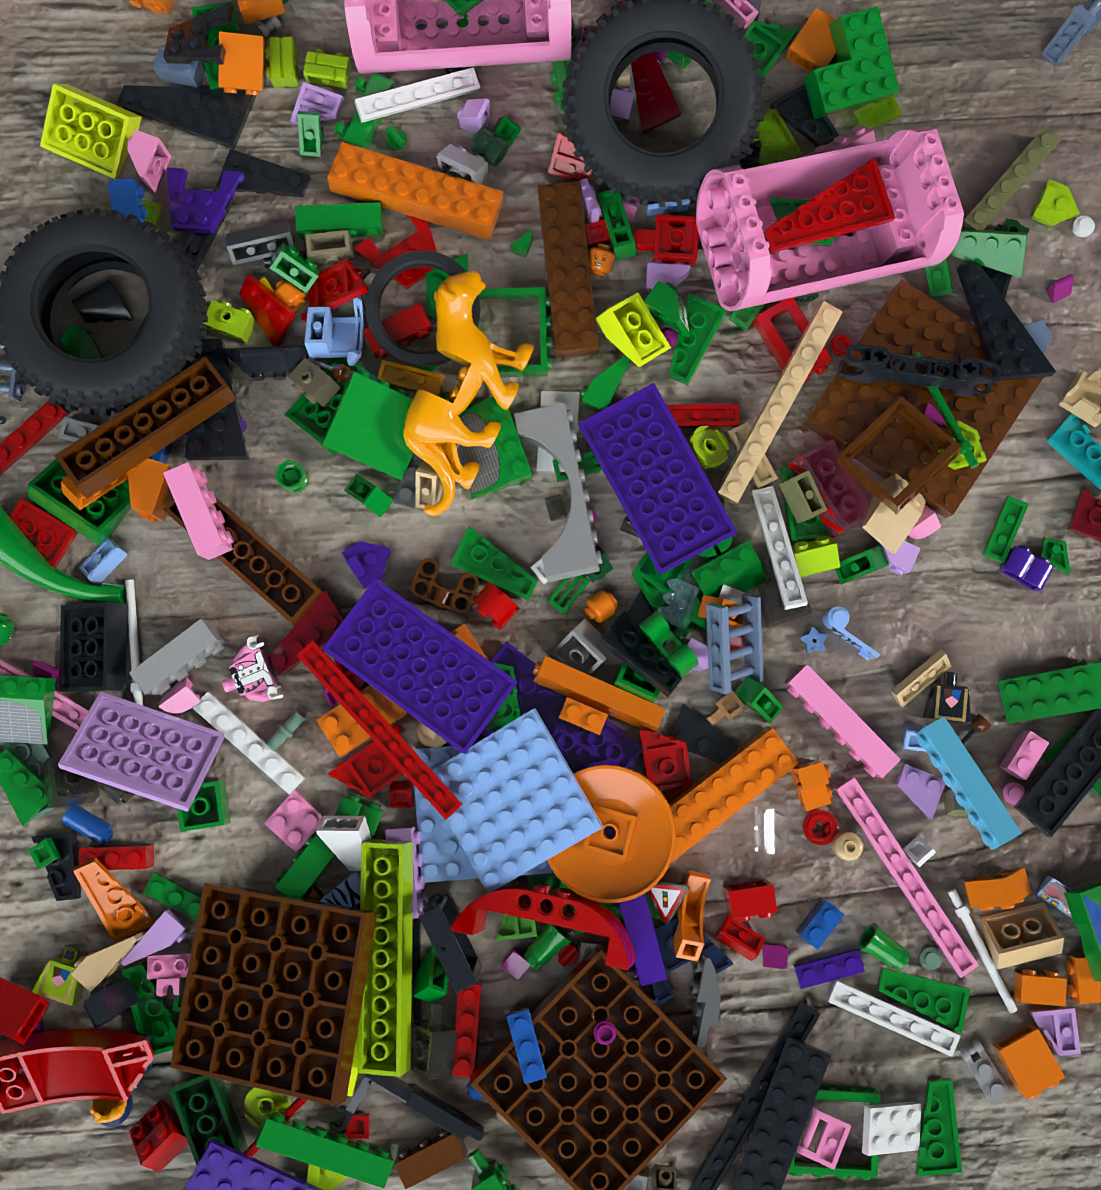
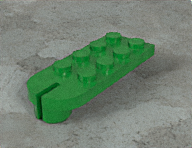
[998,662,1101,724]

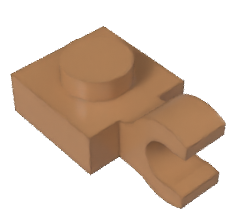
[706,690,745,725]

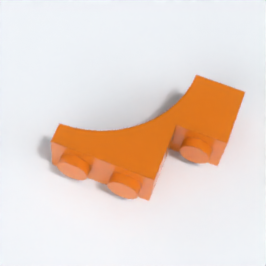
[672,870,711,961]

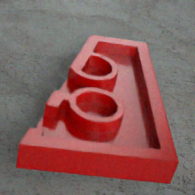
[10,498,78,568]

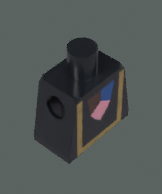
[923,672,971,723]

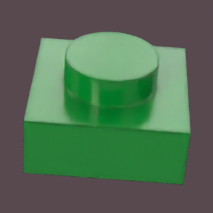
[28,838,61,869]

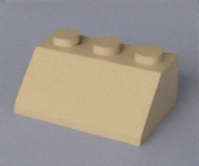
[980,902,1064,969]

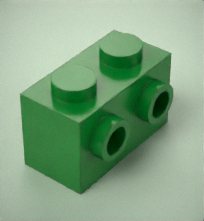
[270,243,319,293]

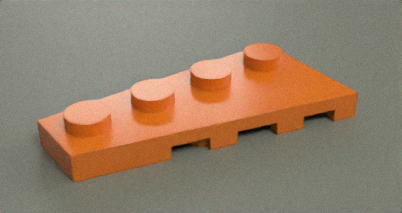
[73,858,156,943]

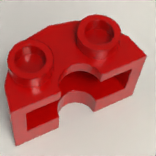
[473,581,520,630]

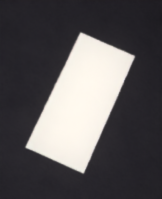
[536,391,579,472]

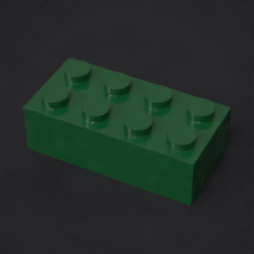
[169,1074,248,1165]

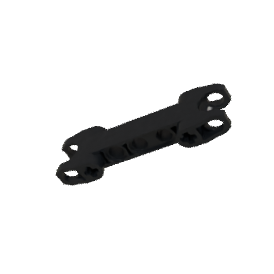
[838,345,1001,397]

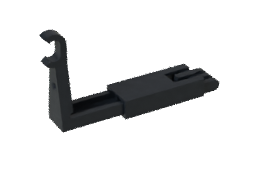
[329,1074,484,1141]

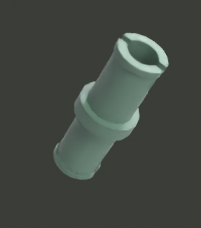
[265,710,306,752]

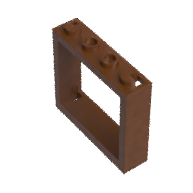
[838,396,962,515]

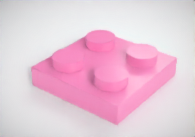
[264,790,324,853]

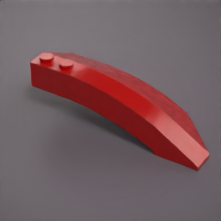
[0,1028,155,1114]

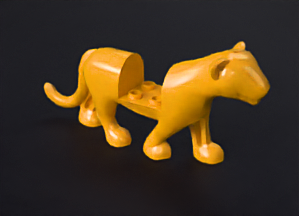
[403,271,534,516]

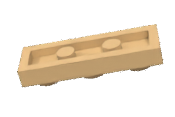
[728,422,778,489]
[891,649,952,708]

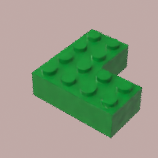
[803,6,900,119]

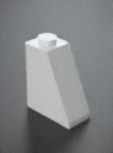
[316,816,372,871]

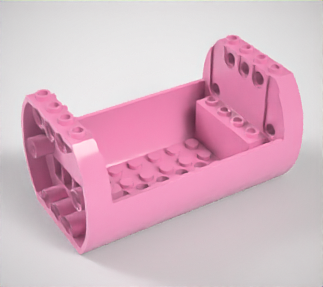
[344,0,571,74]
[696,126,964,311]

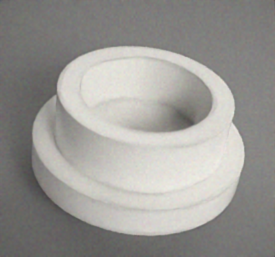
[1073,216,1095,237]

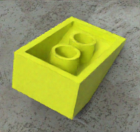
[596,292,671,367]

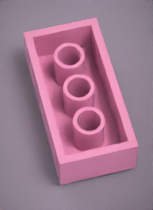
[163,462,234,560]

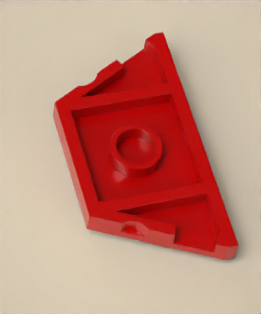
[301,259,369,322]
[328,725,403,798]
[638,728,693,801]

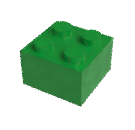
[177,779,231,832]

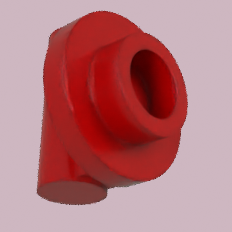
[557,943,579,967]

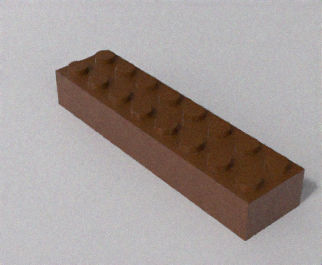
[537,181,599,358]
[55,356,236,499]
[163,490,324,625]

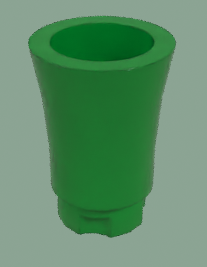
[858,923,910,971]
[523,924,573,970]

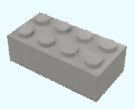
[129,619,227,695]

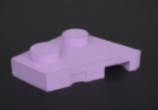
[290,82,344,124]
[579,178,602,223]
[896,764,945,820]
[1029,1006,1081,1056]

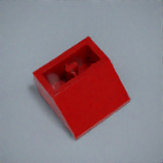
[129,1099,188,1172]

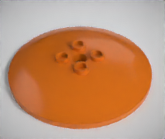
[547,765,676,903]

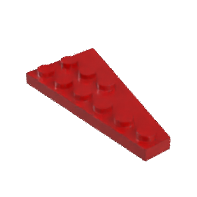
[763,157,895,254]

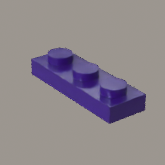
[794,949,865,989]

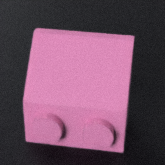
[127,129,172,194]

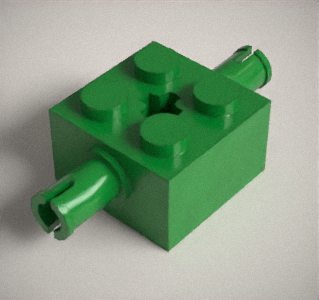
[468,1148,519,1190]

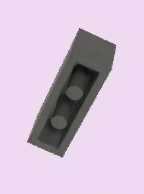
[226,220,295,265]

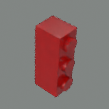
[362,303,433,358]
[79,844,154,870]

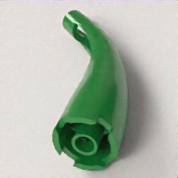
[0,506,126,603]

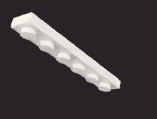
[354,67,480,123]
[752,486,808,610]
[193,692,306,795]
[827,980,960,1057]

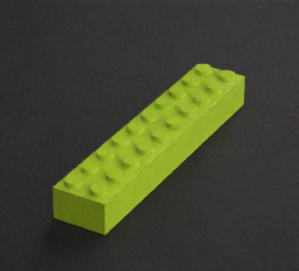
[358,839,413,1077]

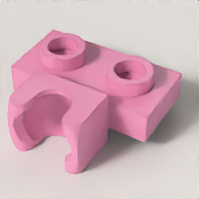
[147,954,191,996]

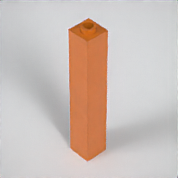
[533,656,665,732]

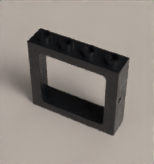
[419,893,482,993]

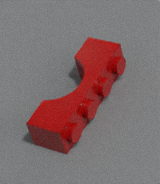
[451,980,483,1077]

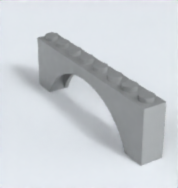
[514,402,602,582]

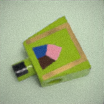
[32,947,83,1006]

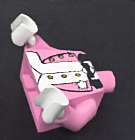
[222,634,283,702]

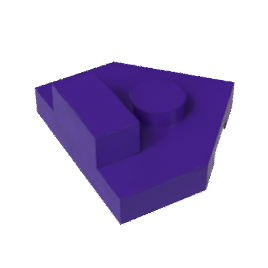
[342,541,390,589]

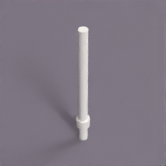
[125,580,143,706]
[948,888,1018,1013]

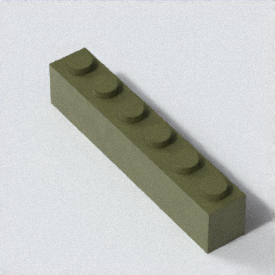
[961,127,1061,230]

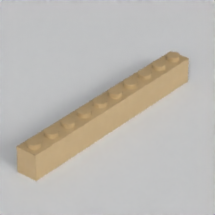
[716,301,843,505]

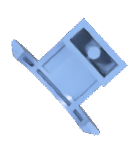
[305,296,364,366]

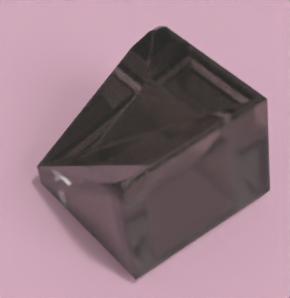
[545,494,567,521]

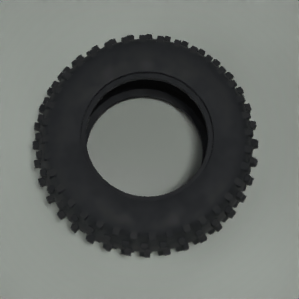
[561,0,767,207]
[0,208,208,416]

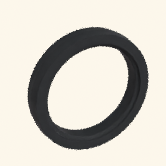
[366,251,481,367]

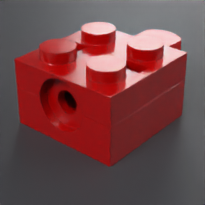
[633,214,698,267]

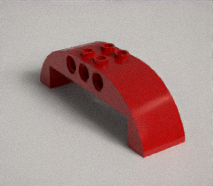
[451,883,636,970]

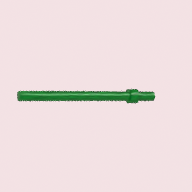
[911,352,979,469]

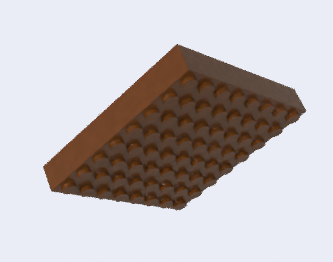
[803,279,1044,518]
[170,883,377,1106]
[469,945,727,1190]

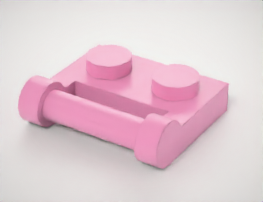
[796,1106,851,1169]

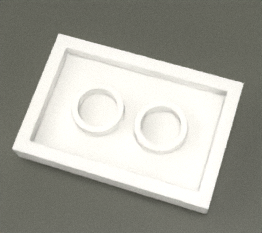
[862,1101,921,1156]

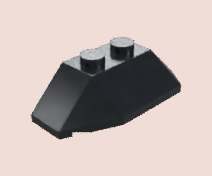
[223,345,309,381]

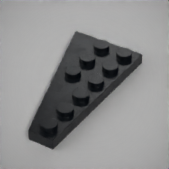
[116,85,256,150]
[956,263,1056,381]
[184,338,250,461]

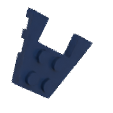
[652,916,733,1006]

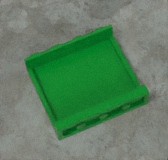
[319,369,413,480]

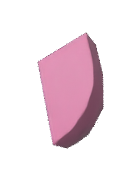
[908,505,941,539]
[158,677,200,713]

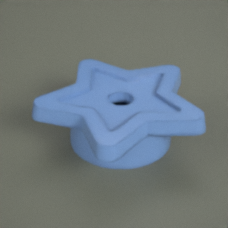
[800,626,828,654]

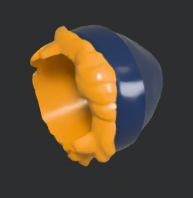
[90,1094,133,1127]

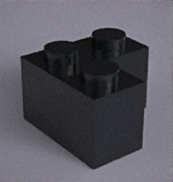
[83,978,140,1028]

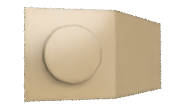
[416,461,443,509]

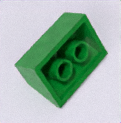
[689,540,767,598]

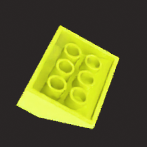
[40,84,142,179]

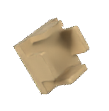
[1059,368,1101,427]

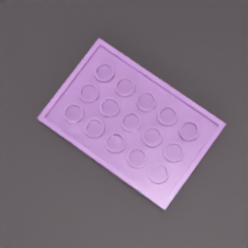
[58,691,225,812]

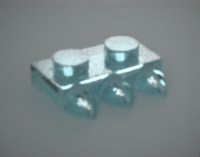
[657,579,699,629]

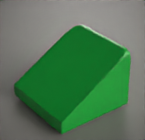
[489,116,521,146]
[510,230,533,258]

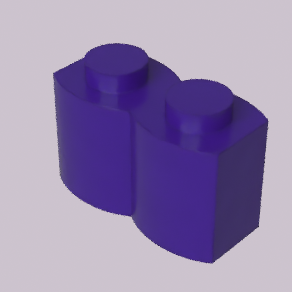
[999,545,1054,591]

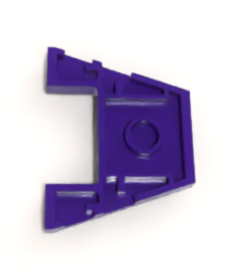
[167,167,245,234]

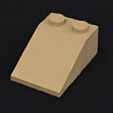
[862,473,926,554]
[71,929,148,992]

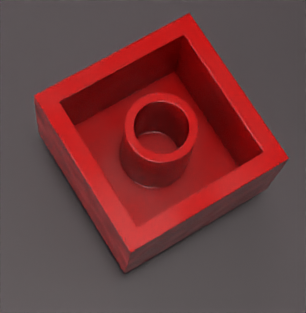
[723,879,778,922]

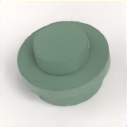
[919,947,942,970]

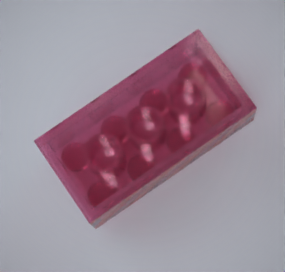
[788,438,871,539]

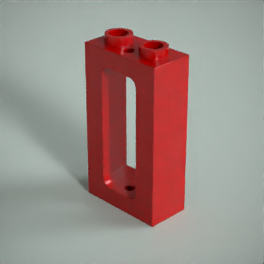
[752,297,832,384]

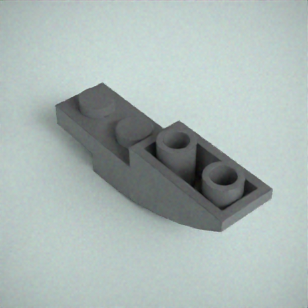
[688,951,720,1047]

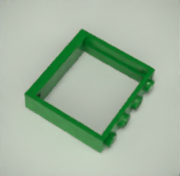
[478,287,552,377]
[788,1084,881,1180]

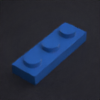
[506,1008,547,1084]

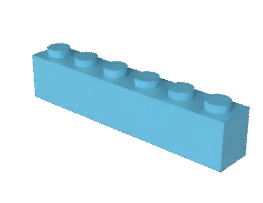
[916,717,1022,850]

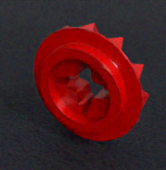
[802,810,838,845]

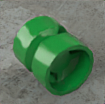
[275,460,309,493]

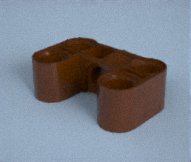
[411,558,480,615]

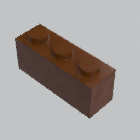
[394,1129,468,1189]

